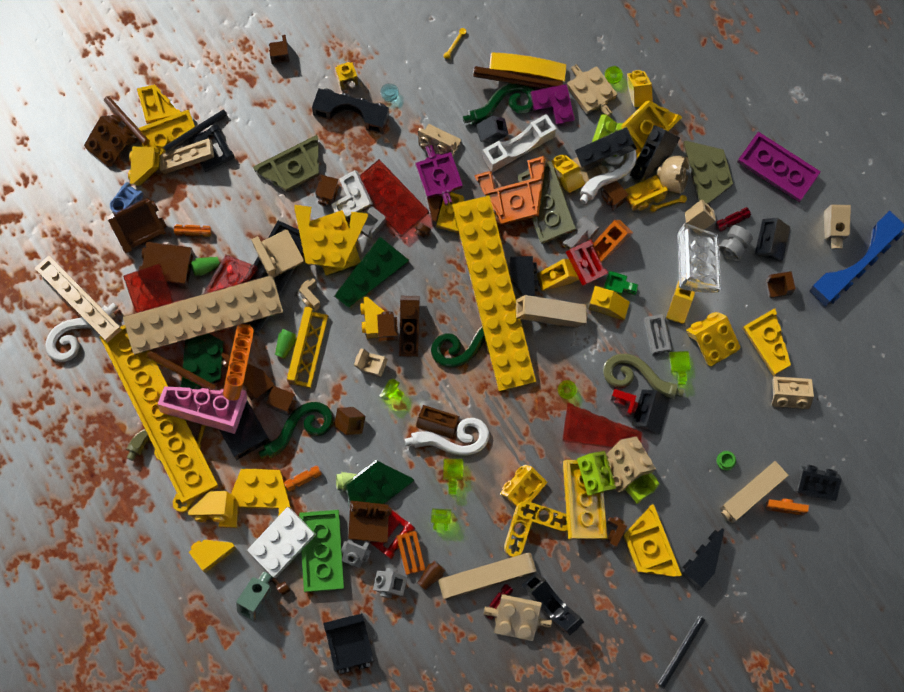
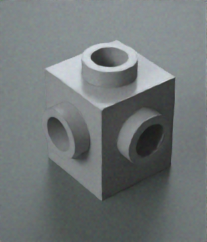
[341,539,371,568]
[373,568,407,599]

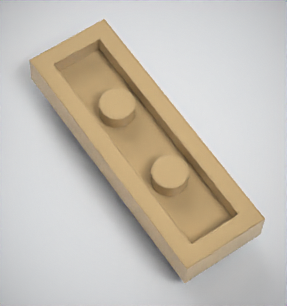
[159,138,214,174]

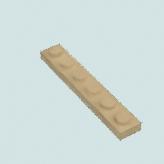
[35,256,122,343]

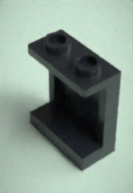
[219,400,270,461]
[323,613,374,674]

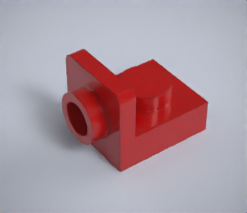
[611,389,638,417]

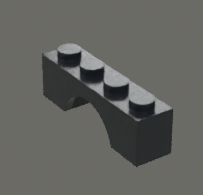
[312,88,390,134]

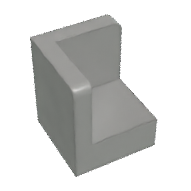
[362,206,387,240]

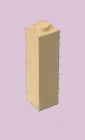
[516,295,588,328]
[720,461,789,523]

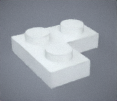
[331,170,373,219]

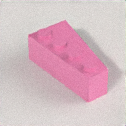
[158,387,247,434]

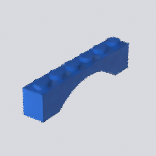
[809,210,904,307]

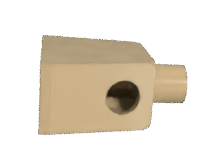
[824,205,851,250]

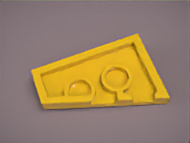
[742,308,791,376]

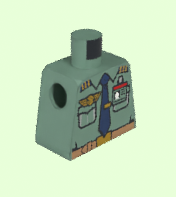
[236,572,273,621]

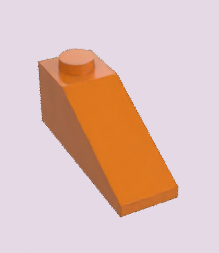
[593,220,633,263]

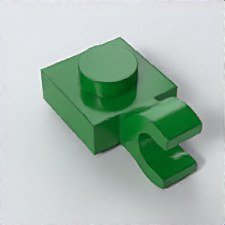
[604,271,638,296]

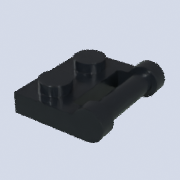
[189,125,234,172]

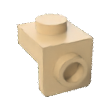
[299,278,321,311]
[354,348,388,377]

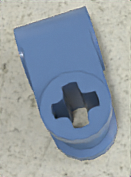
[110,182,144,214]

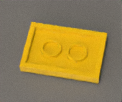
[310,210,360,276]

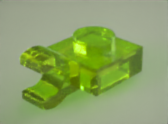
[669,351,691,385]
[443,459,463,494]

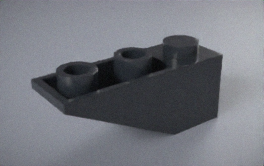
[629,125,680,182]
[509,256,538,297]
[682,528,724,590]

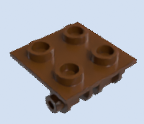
[348,501,391,543]

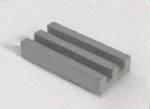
[644,314,671,355]

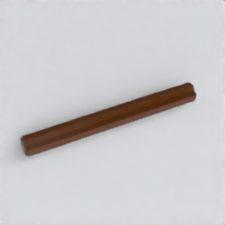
[473,66,563,89]

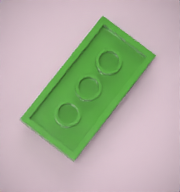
[299,510,344,593]

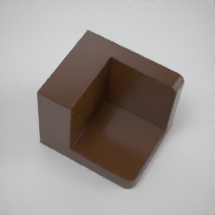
[269,35,290,64]
[766,271,796,298]
[334,407,366,435]

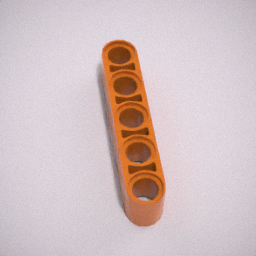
[223,324,254,401]

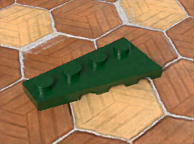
[333,237,409,308]

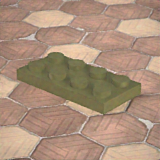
[517,161,577,244]

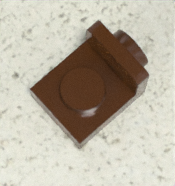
[606,517,627,550]

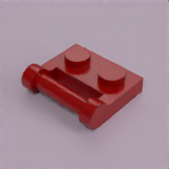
[566,239,608,286]
[370,509,416,559]

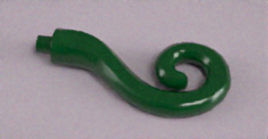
[462,83,535,125]
[431,326,485,368]
[258,402,334,459]

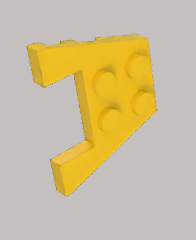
[294,205,368,269]
[218,469,291,528]

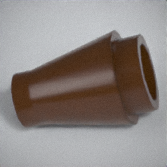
[417,560,446,590]

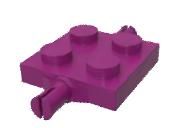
[415,145,463,206]

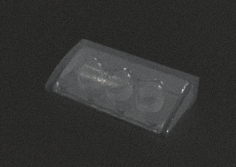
[677,223,721,293]

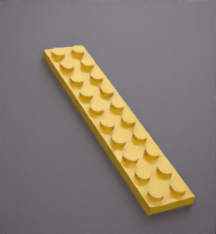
[452,195,536,391]
[99,325,218,505]

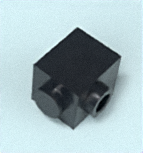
[477,116,509,144]

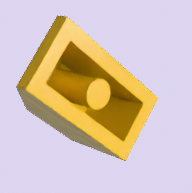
[537,259,579,291]
[588,286,630,320]
[189,540,237,573]

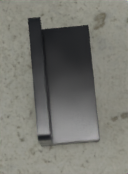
[755,218,790,261]
[632,390,670,434]

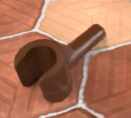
[268,573,290,595]

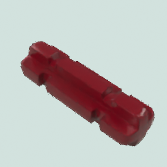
[716,207,751,231]
[484,584,513,620]

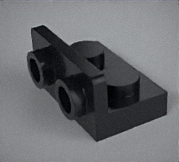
[797,465,842,501]

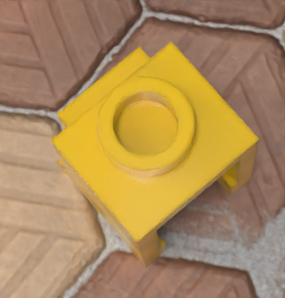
[335,62,358,90]

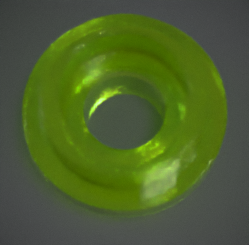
[604,66,623,84]
[557,380,577,399]

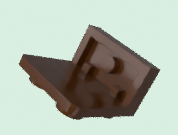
[84,115,138,167]

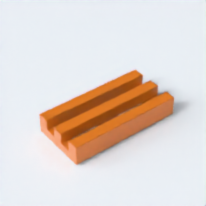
[396,531,425,575]

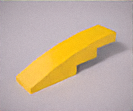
[489,52,566,82]

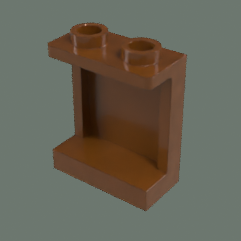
[107,197,167,254]
[138,242,194,289]

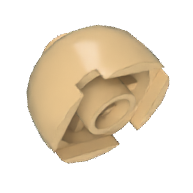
[657,156,689,193]

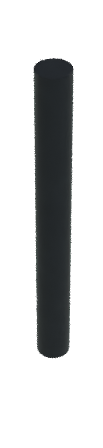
[162,109,227,154]
[658,616,705,689]

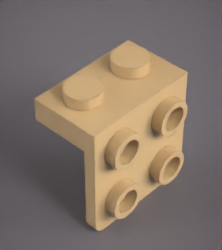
[606,437,656,492]

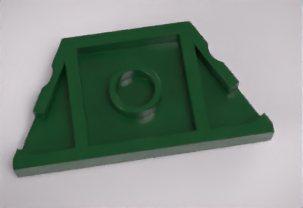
[181,334,224,390]
[345,460,414,508]

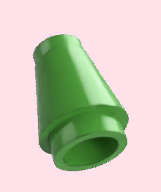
[191,256,220,276]
[274,329,297,359]

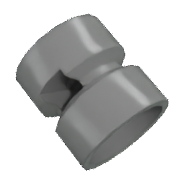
[718,225,753,261]

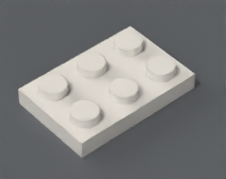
[247,507,316,578]

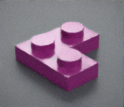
[530,84,575,125]

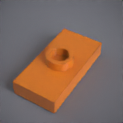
[765,499,809,516]

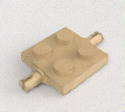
[567,64,618,116]
[483,595,552,641]

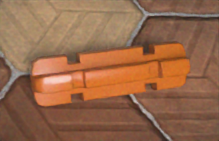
[174,224,211,237]
[284,465,322,492]

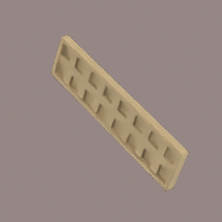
[123,275,283,355]

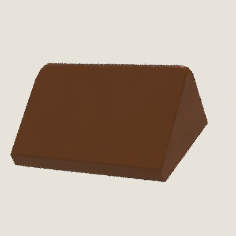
[416,405,460,438]

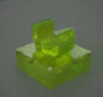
[379,379,404,400]
[431,508,451,531]

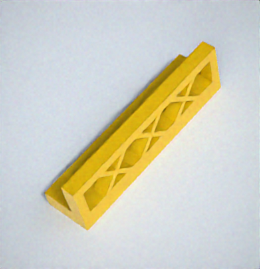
[287,307,328,389]

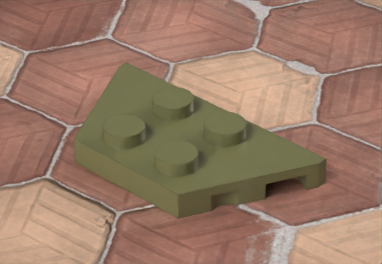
[253,135,319,192]
[683,141,733,204]

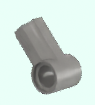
[562,216,599,251]

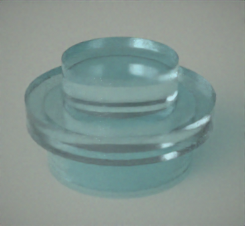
[380,84,399,102]

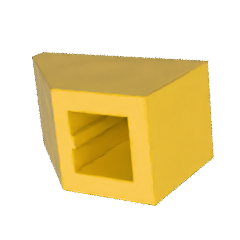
[627,70,653,107]
[128,146,160,186]
[549,154,585,193]
[666,278,698,325]
[360,297,384,339]
[188,491,235,523]

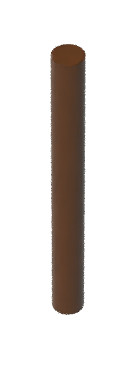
[104,96,150,146]
[147,351,217,390]

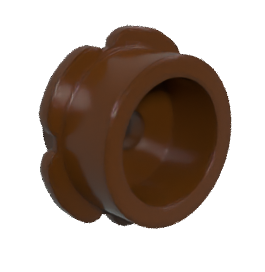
[413,222,431,238]

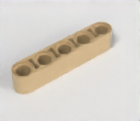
[438,553,537,600]

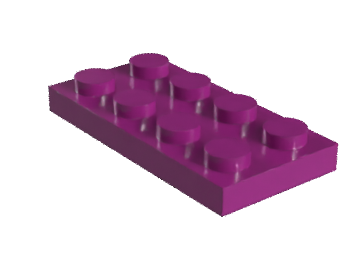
[737,131,821,203]

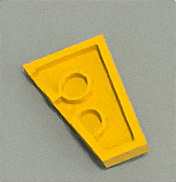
[139,110,195,155]

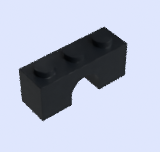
[575,127,637,172]

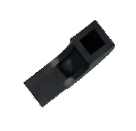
[521,572,584,636]

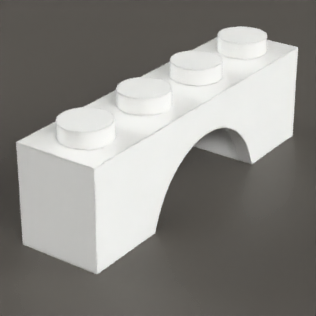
[482,114,556,173]

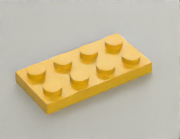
[563,460,607,540]

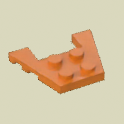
[474,156,546,225]

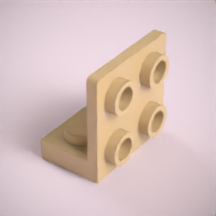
[418,124,461,157]
[251,230,304,277]

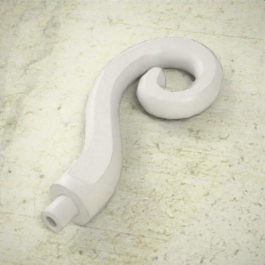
[580,150,637,204]
[45,303,118,362]
[405,418,489,456]

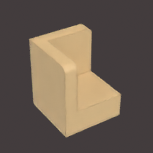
[685,200,716,233]

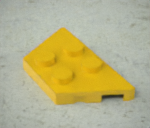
[621,101,682,161]
[623,504,682,577]

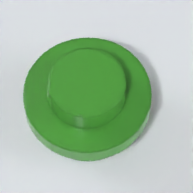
[716,451,736,471]

